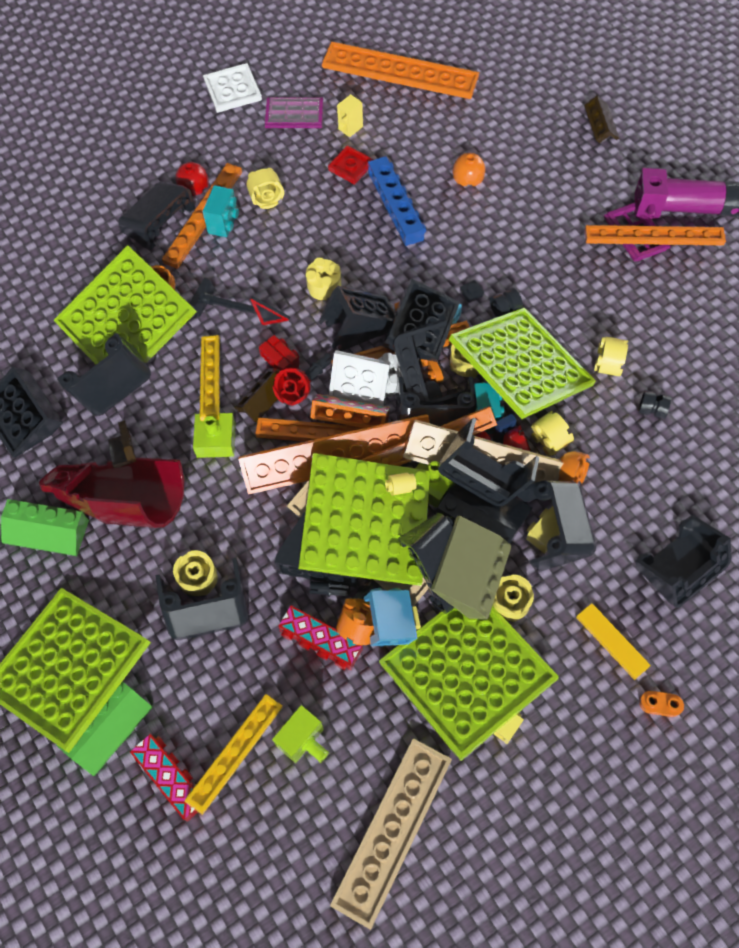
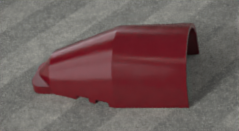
[39,458,184,528]

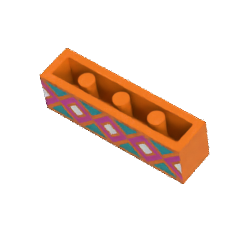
[310,394,390,428]

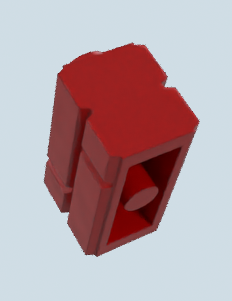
[259,335,300,371]

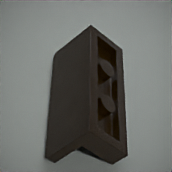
[584,95,619,143]
[235,368,280,422]
[108,420,137,469]

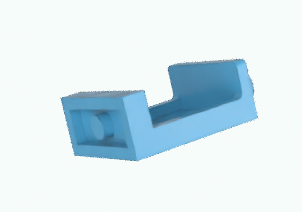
[364,588,417,646]

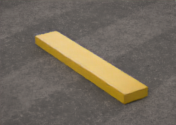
[200,335,220,421]
[185,694,283,815]

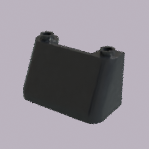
[119,181,195,251]
[57,333,151,416]
[398,513,454,614]
[635,514,732,608]

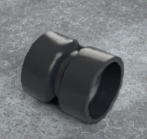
[490,288,523,317]
[638,390,672,419]

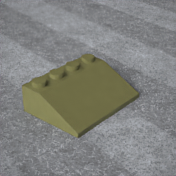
[431,516,511,619]

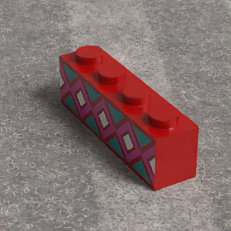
[278,605,363,670]
[130,734,198,822]

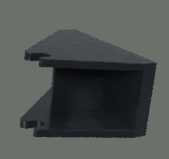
[319,285,395,351]
[274,512,359,588]

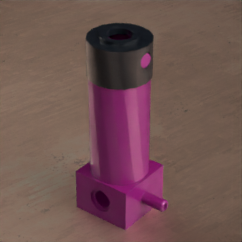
[634,168,739,219]

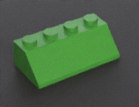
[1,499,89,556]
[56,681,153,776]

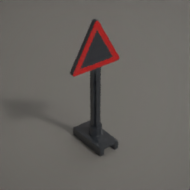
[189,278,291,325]

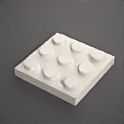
[203,63,262,113]
[329,350,391,406]

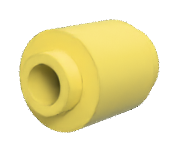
[385,472,416,496]

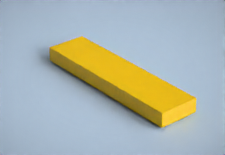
[576,603,651,680]

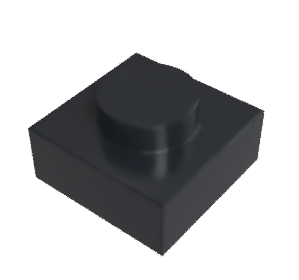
[460,280,484,303]

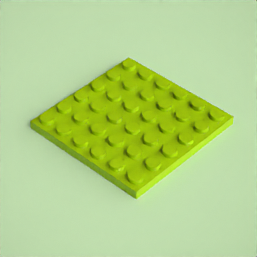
[53,245,197,364]
[449,308,596,419]
[298,453,430,586]
[0,588,151,753]
[379,606,559,761]

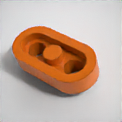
[420,359,443,383]
[639,691,684,717]

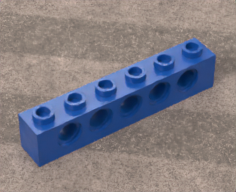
[368,156,426,246]

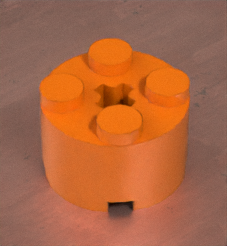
[336,599,375,645]

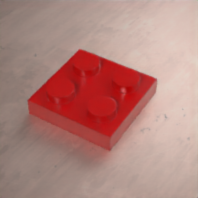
[328,145,374,185]

